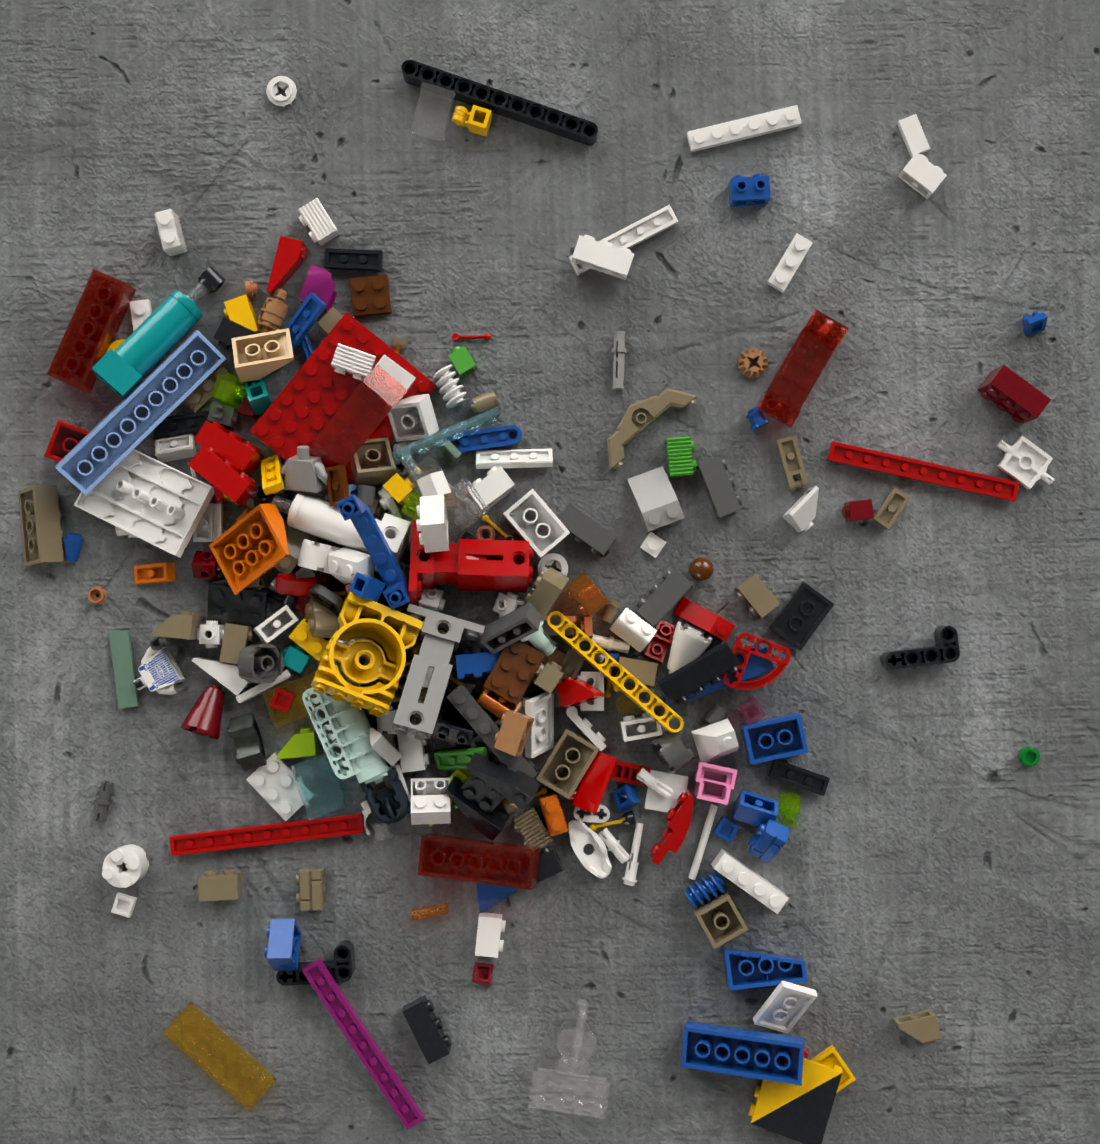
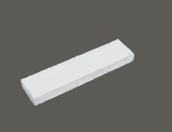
[476,449,553,469]

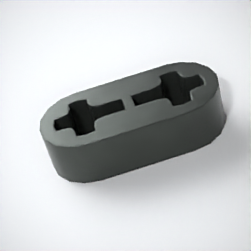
[308,583,344,613]

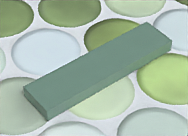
[109,630,140,709]

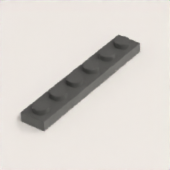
[447,684,538,778]

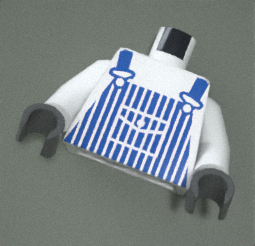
[134,637,188,695]

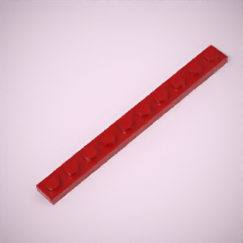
[827,441,1020,502]
[169,813,365,856]

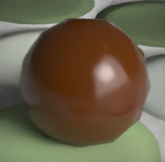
[689,557,713,581]

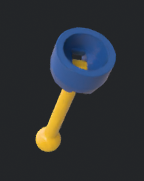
[604,651,620,698]

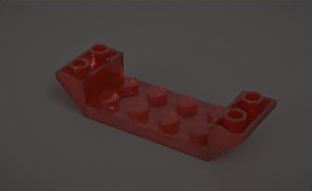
[757,309,849,428]
[309,365,408,468]

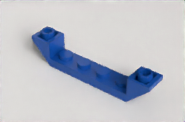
[336,494,410,609]

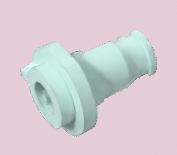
[520,620,557,657]

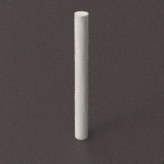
[688,804,718,880]

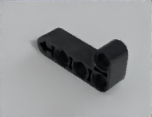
[880,626,960,669]
[276,940,355,986]

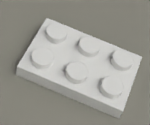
[524,692,554,759]
[246,752,315,821]
[753,981,817,1033]

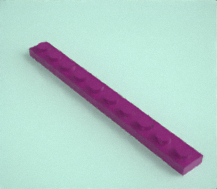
[302,958,424,1130]

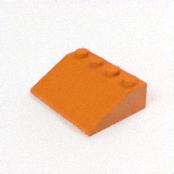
[209,503,289,595]

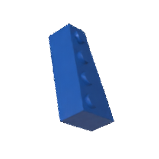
[456,644,534,679]
[722,947,808,990]

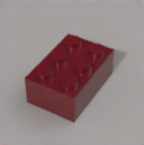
[977,365,1051,424]

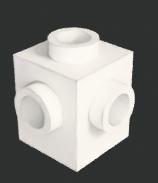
[418,588,445,612]
[493,592,526,618]
[197,621,225,648]

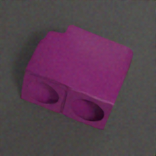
[298,265,337,313]

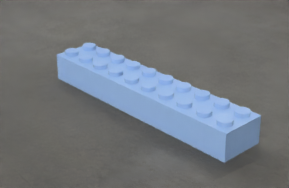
[55,330,226,495]

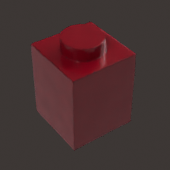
[842,499,874,522]

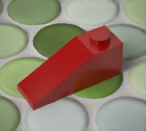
[267,236,308,296]
[673,597,735,642]

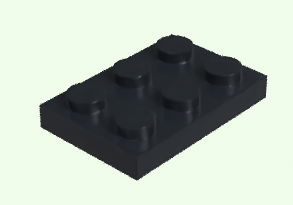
[769,581,834,651]
[207,582,268,627]

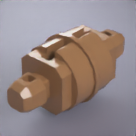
[257,289,289,333]

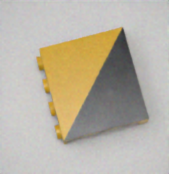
[748,1058,842,1144]

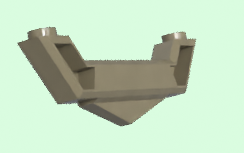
[607,388,697,471]

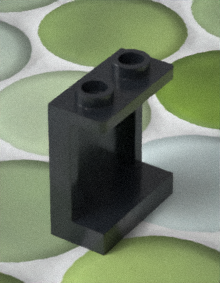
[433,691,478,746]

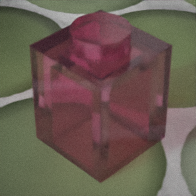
[736,697,766,725]

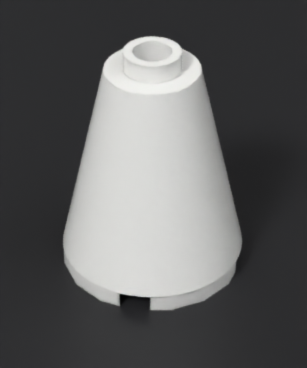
[667,622,713,674]

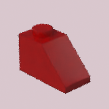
[556,677,604,707]

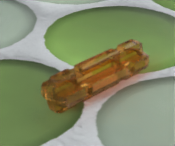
[410,903,449,920]

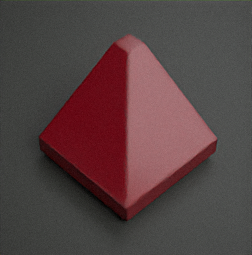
[472,962,494,987]

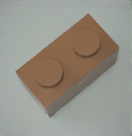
[494,710,534,756]

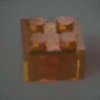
[565,572,609,617]

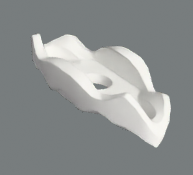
[568,820,612,879]

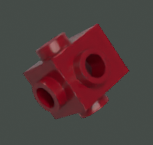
[191,551,222,580]

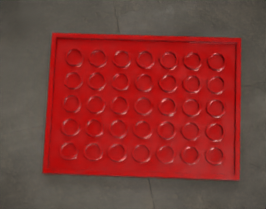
[249,312,437,493]

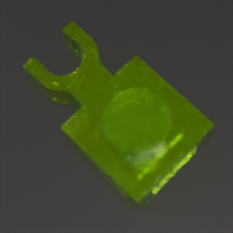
[779,793,800,827]

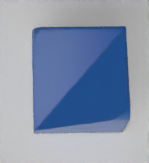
[612,784,640,811]

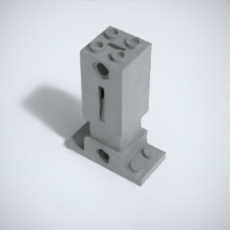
[392,604,485,741]

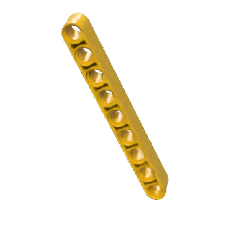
[547,611,684,734]

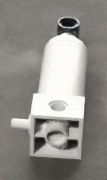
[253,485,411,573]

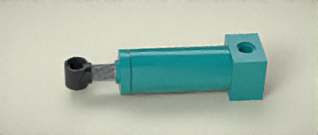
[92,266,226,400]

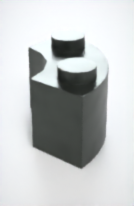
[228,712,267,771]

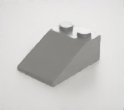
[627,466,685,533]

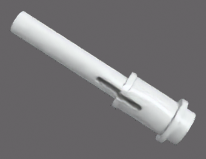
[622,822,644,886]

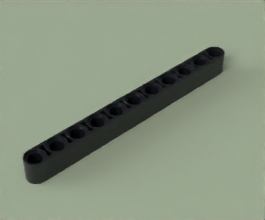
[401,60,598,145]

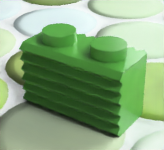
[666,436,696,478]

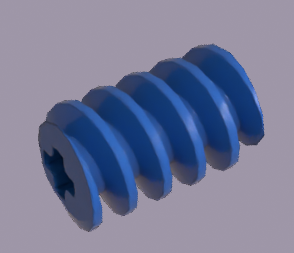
[682,870,726,909]

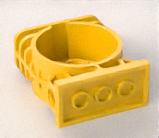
[311,592,424,717]

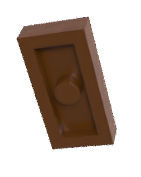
[325,465,349,507]

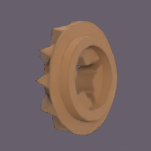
[738,348,768,379]

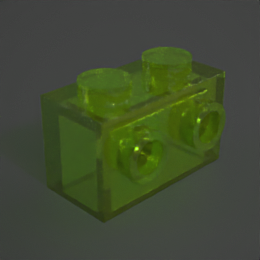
[211,373,246,408]

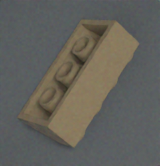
[18,485,65,566]

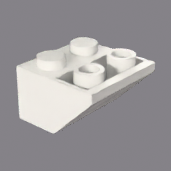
[411,777,451,825]

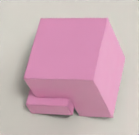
[693,761,738,805]

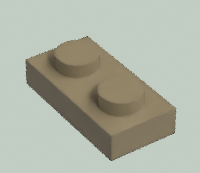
[872,487,910,530]

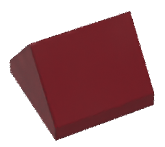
[237,397,258,419]

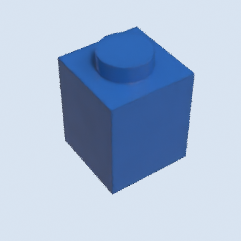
[349,572,385,602]

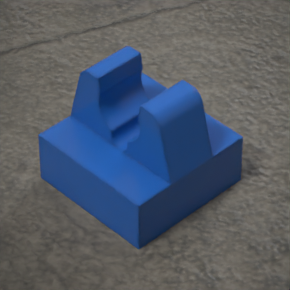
[1022,311,1048,337]

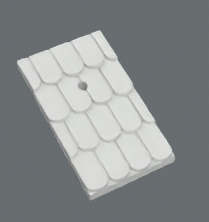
[74,449,215,558]

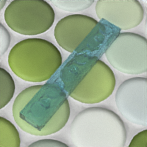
[392,407,501,462]

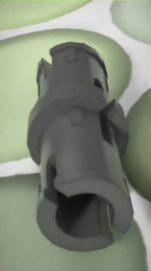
[93,781,114,822]

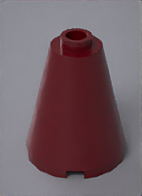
[180,684,225,740]

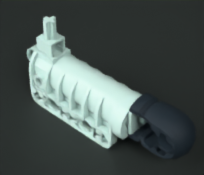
[302,661,409,824]

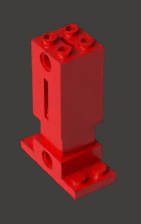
[409,520,533,606]

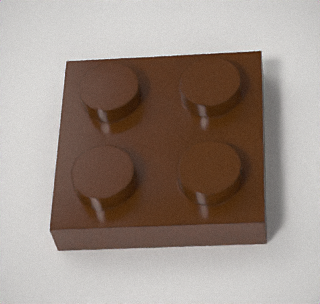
[349,274,392,318]

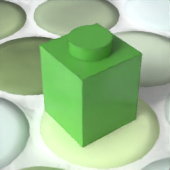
[448,346,477,378]

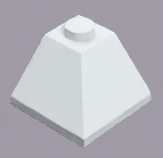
[782,486,819,532]
[691,718,739,763]

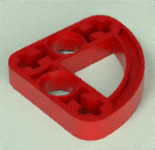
[722,633,791,689]

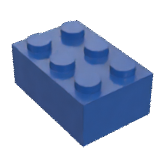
[740,712,808,765]

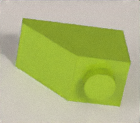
[277,728,319,759]

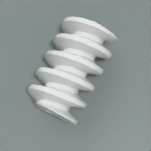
[433,364,469,408]

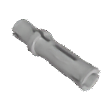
[611,331,627,390]

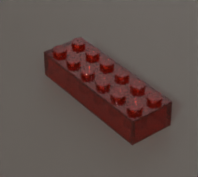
[47,269,136,394]
[418,833,540,890]

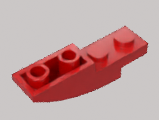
[650,789,693,865]

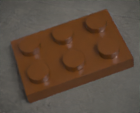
[483,640,545,706]

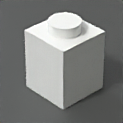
[417,470,451,499]

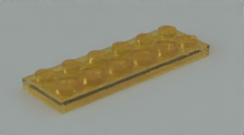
[163,1002,277,1111]

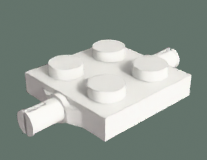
[997,435,1054,489]

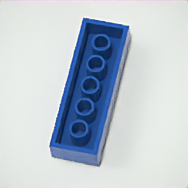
[681,1021,805,1086]

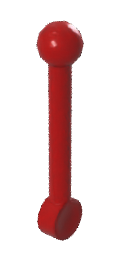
[452,333,491,341]

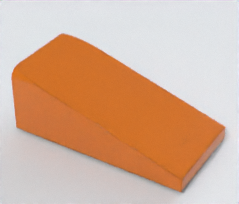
[134,562,176,585]

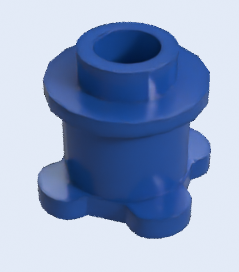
[746,407,770,431]

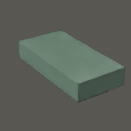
[441,440,462,467]

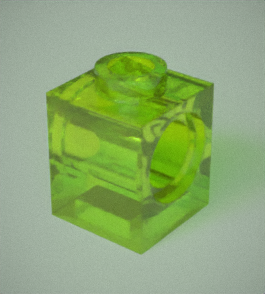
[401,491,423,520]

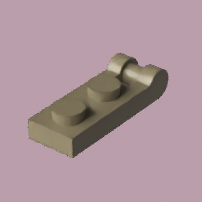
[775,435,809,492]

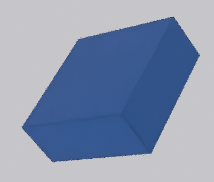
[713,816,740,843]

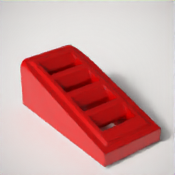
[610,760,651,787]

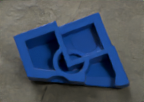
[476,872,517,913]

